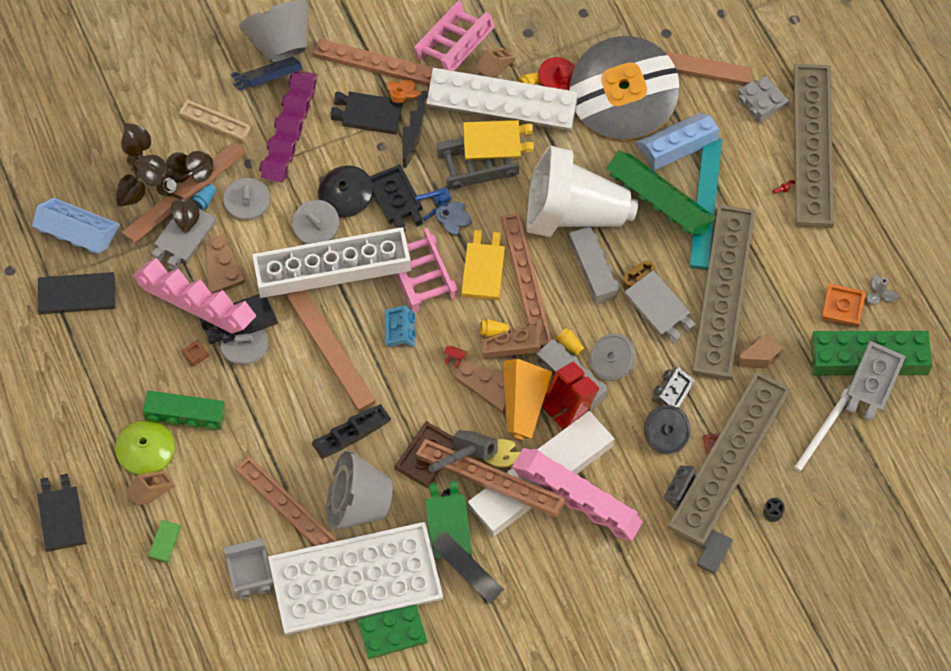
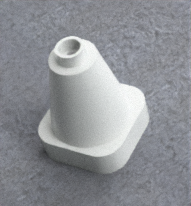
[526,145,638,237]

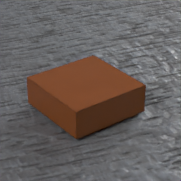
[182,340,209,367]

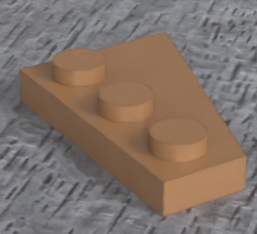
[206,234,245,294]
[482,319,542,358]
[455,360,505,414]

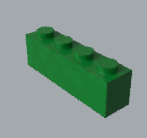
[143,390,226,431]

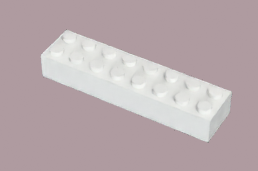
[427,68,578,131]
[252,227,411,298]

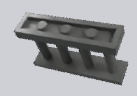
[436,138,519,190]

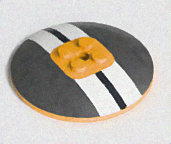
[570,36,679,141]

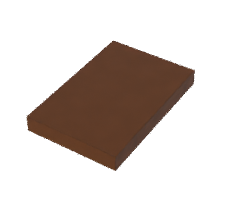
[394,421,454,489]

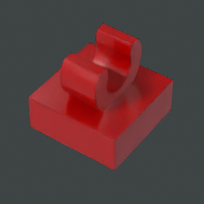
[444,345,468,367]

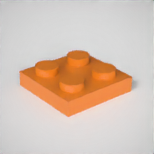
[821,283,866,328]

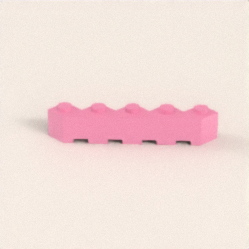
[133,258,256,334]
[512,448,643,541]

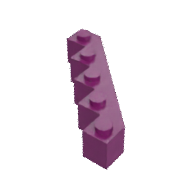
[259,70,318,183]

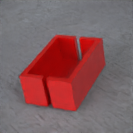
[542,361,600,430]

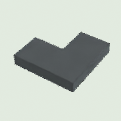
[688,530,733,575]

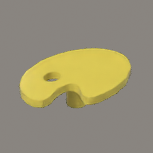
[482,439,520,468]

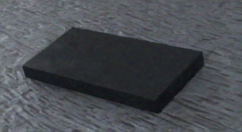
[38,272,116,314]

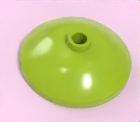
[115,420,175,475]

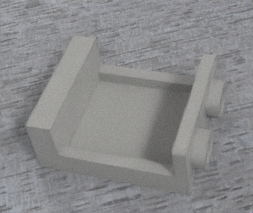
[224,538,275,599]

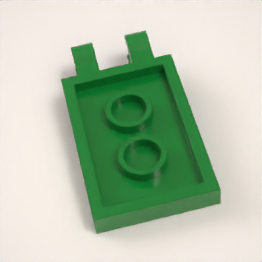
[425,481,472,559]

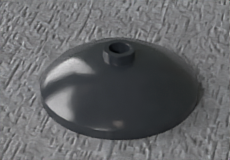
[318,165,373,217]

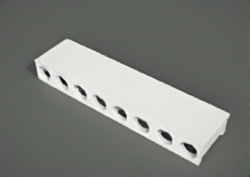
[468,411,615,537]

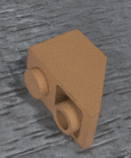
[737,333,783,368]

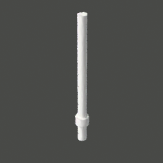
[794,385,851,472]

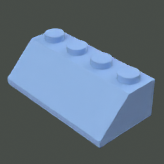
[636,113,719,170]
[32,198,120,253]

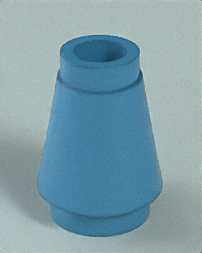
[192,184,216,211]

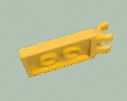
[463,120,534,160]
[461,230,505,300]

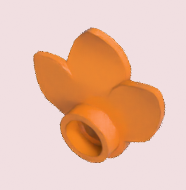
[387,80,421,103]

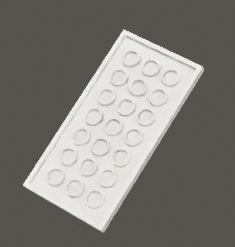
[268,522,443,635]

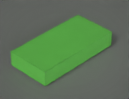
[148,520,181,563]

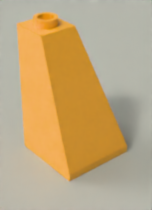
[503,359,552,441]

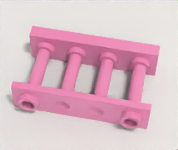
[414,0,495,71]
[396,228,457,313]

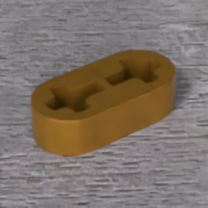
[623,261,655,289]

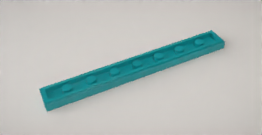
[689,138,722,270]

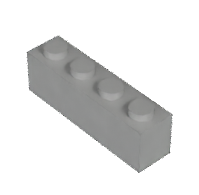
[568,227,619,305]
[536,339,607,412]

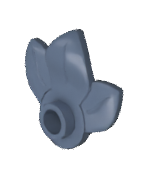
[435,201,472,235]

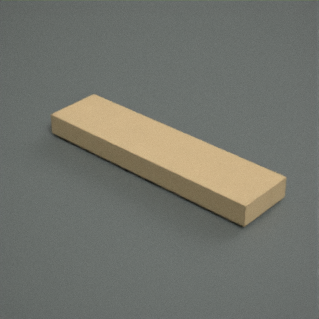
[178,99,252,143]

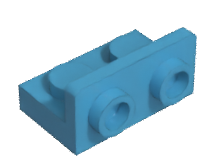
[385,305,416,347]

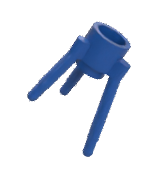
[415,187,451,221]

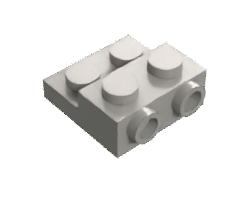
[737,76,789,122]

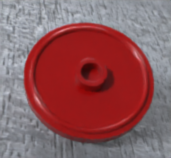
[538,57,575,91]

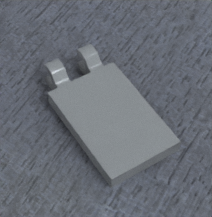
[151,209,217,270]
[624,270,695,344]
[845,341,906,420]

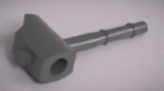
[428,430,498,473]

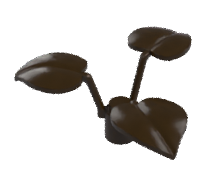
[116,123,190,206]
[133,151,214,233]

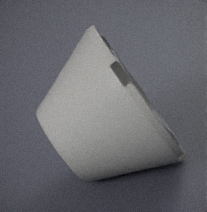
[239,0,309,62]
[326,450,393,530]

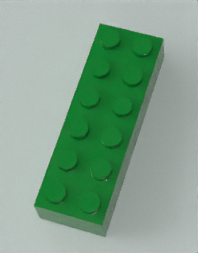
[606,150,716,236]
[810,331,932,376]

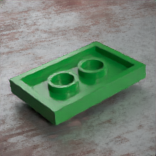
[358,605,427,659]

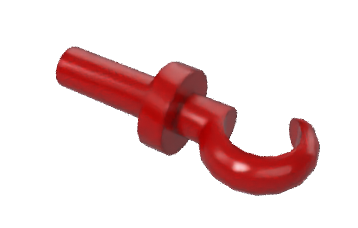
[772,180,795,194]

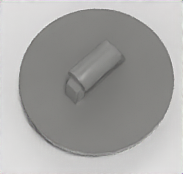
[223,178,270,220]
[292,200,339,244]
[221,329,269,365]
[590,333,636,381]

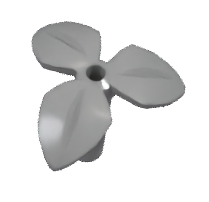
[866,274,899,305]

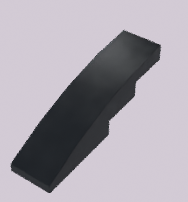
[403,95,425,168]
[312,404,391,459]
[431,531,504,604]

